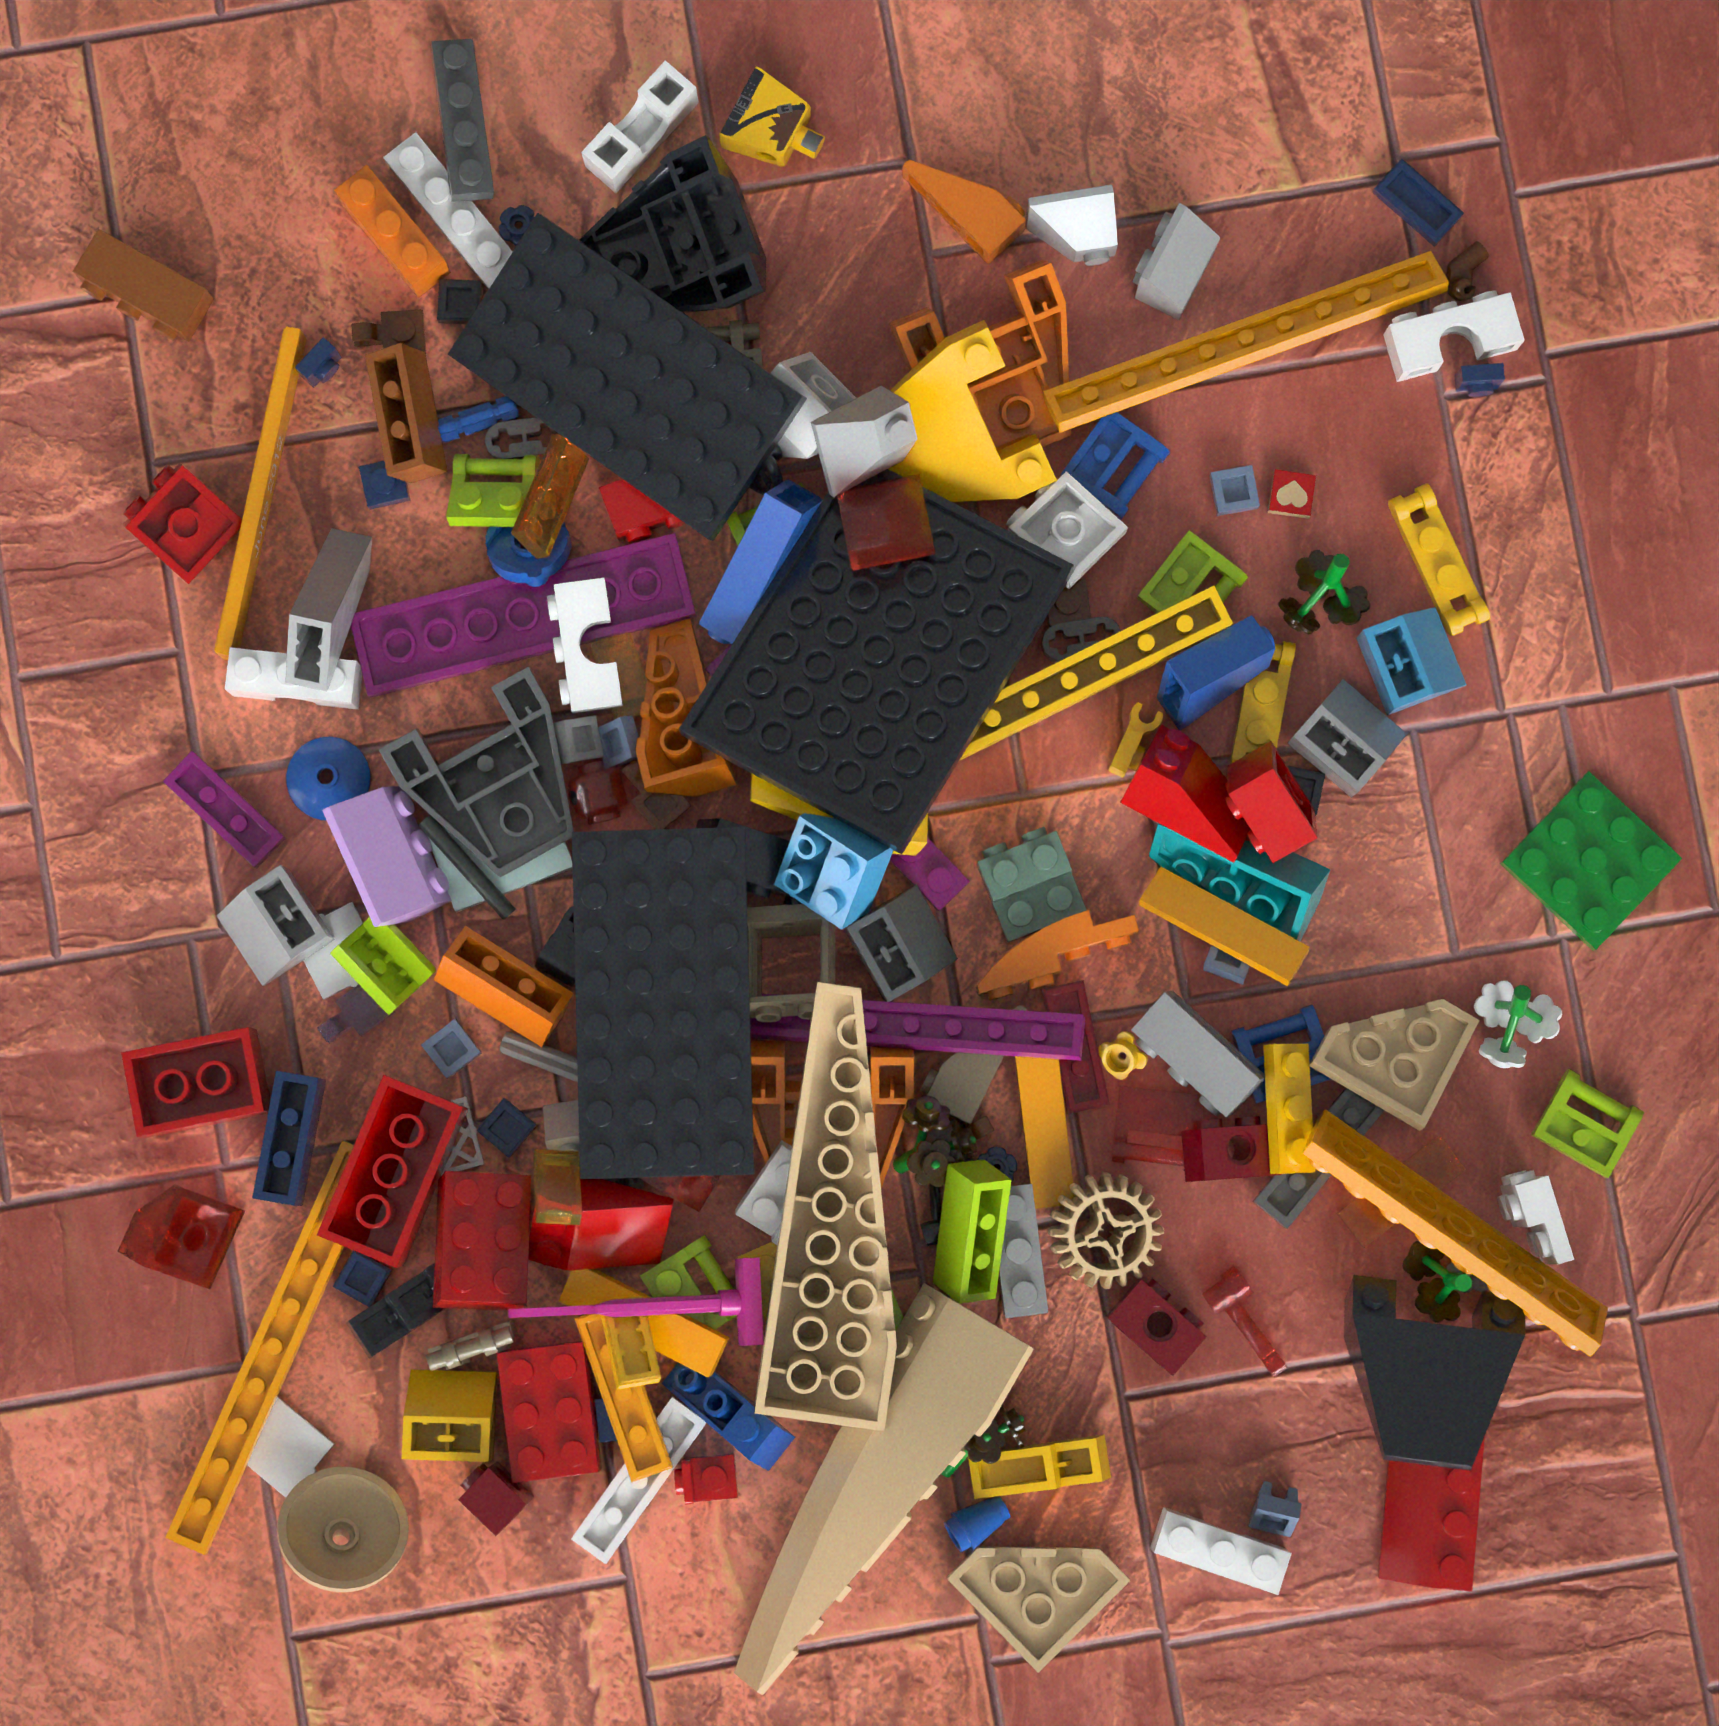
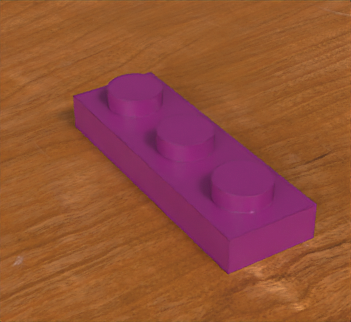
[163,751,286,869]

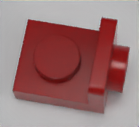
[674,1454,738,1505]

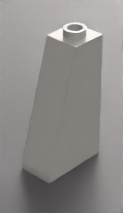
[285,528,372,692]

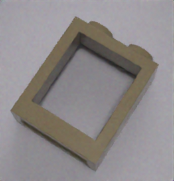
[748,904,836,1022]

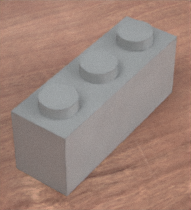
[1131,990,1265,1117]
[999,1184,1048,1318]

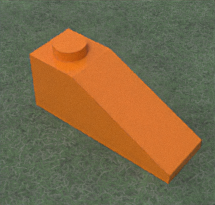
[902,159,1026,265]

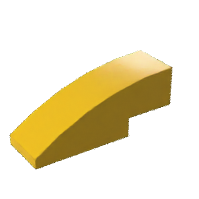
[968,1434,1111,1499]

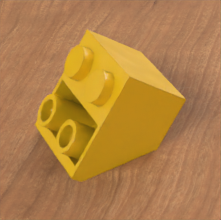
[401,1369,497,1462]

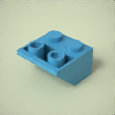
[1356,607,1467,716]
[774,813,893,930]

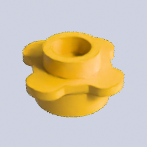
[1098,1031,1148,1080]

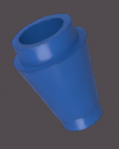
[944,1496,1011,1552]

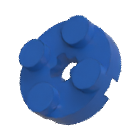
[485,504,572,587]

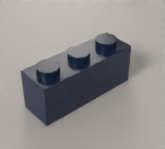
[252,1071,326,1206]

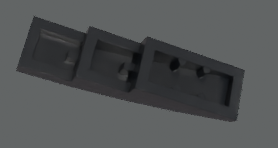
[346,1263,446,1359]

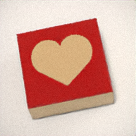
[1267,469,1316,519]

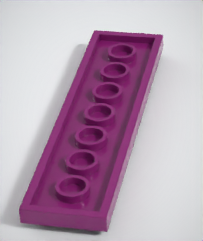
[351,533,696,698]

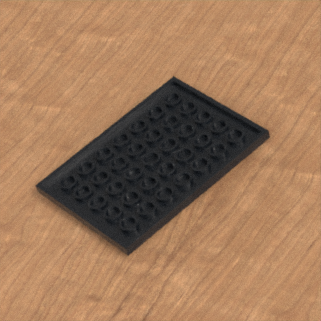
[679,469,1074,854]

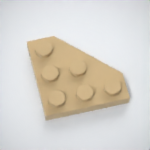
[1309,999,1480,1131]
[947,1546,1130,1673]

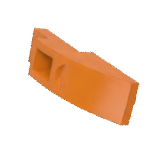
[976,910,1139,1001]

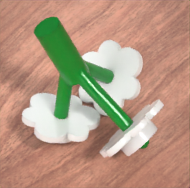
[1474,981,1562,1068]

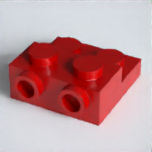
[123,463,242,584]

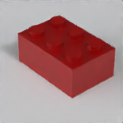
[121,1027,270,1138]
[433,1171,531,1311]
[497,1341,602,1483]

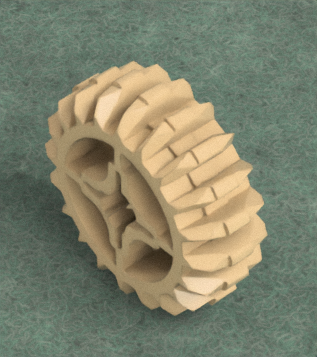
[1048,1172,1164,1289]

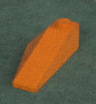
[636,619,737,797]

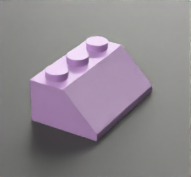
[322,786,452,927]

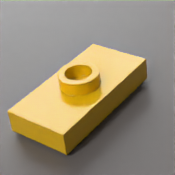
[601,1295,661,1390]

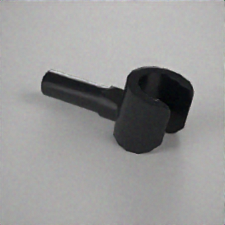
[920,1184,942,1246]

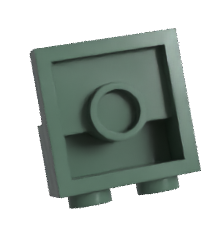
[976,827,1087,943]

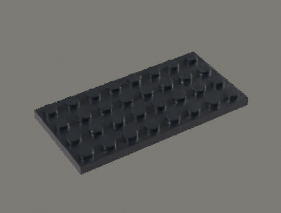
[448,213,807,541]
[572,827,755,1179]

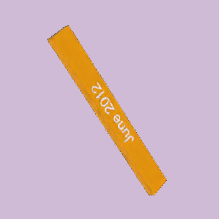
[214,326,307,660]

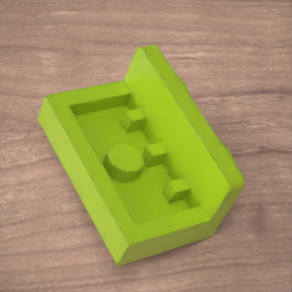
[330,916,436,1015]

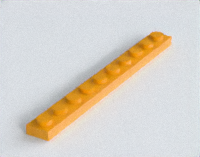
[1043,251,1448,433]
[165,1140,354,1555]

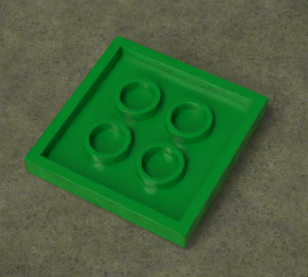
[1500,771,1682,951]

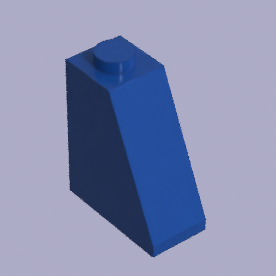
[1156,615,1275,731]

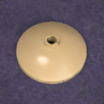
[277,1467,409,1592]

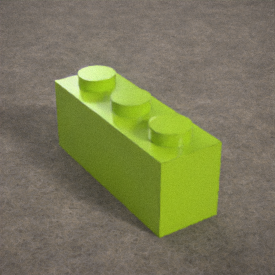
[933,1160,1012,1304]

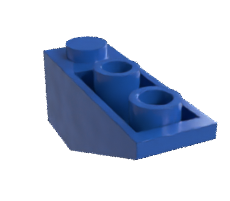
[661,1363,795,1471]

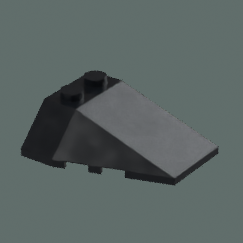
[579,135,766,313]

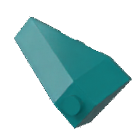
[1149,823,1331,941]

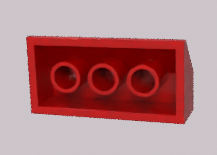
[317,1075,469,1268]
[1378,1436,1485,1592]

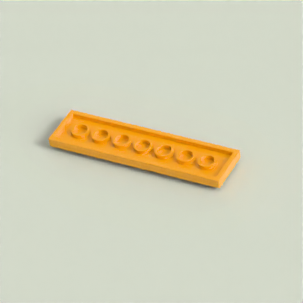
[1302,1109,1608,1357]

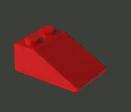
[1120,724,1250,863]
[528,1165,674,1271]

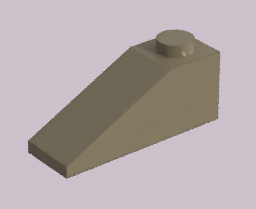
[920,1005,1027,1125]

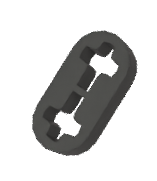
[485,417,566,459]
[1041,617,1121,663]

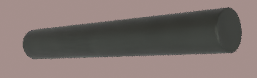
[418,815,516,920]

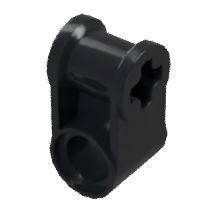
[535,906,575,987]

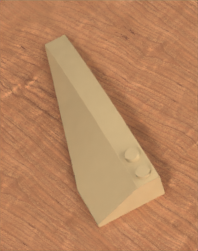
[754,981,897,1431]
[734,1283,1034,1694]

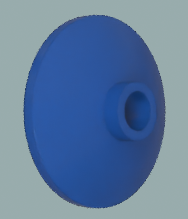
[286,737,371,821]

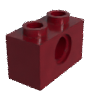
[1181,1116,1282,1182]
[1105,1278,1207,1376]
[458,1461,534,1536]

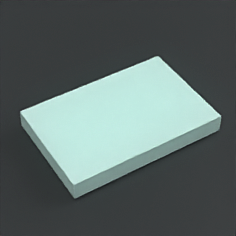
[428,826,573,913]

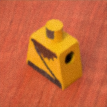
[719,66,825,167]

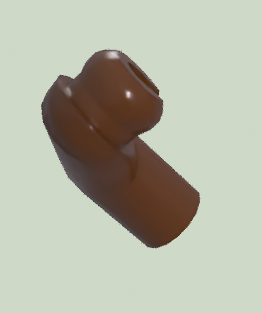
[1446,241,1489,301]

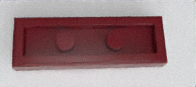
[1041,980,1110,1114]

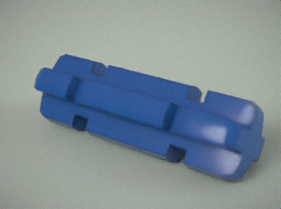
[438,396,519,442]

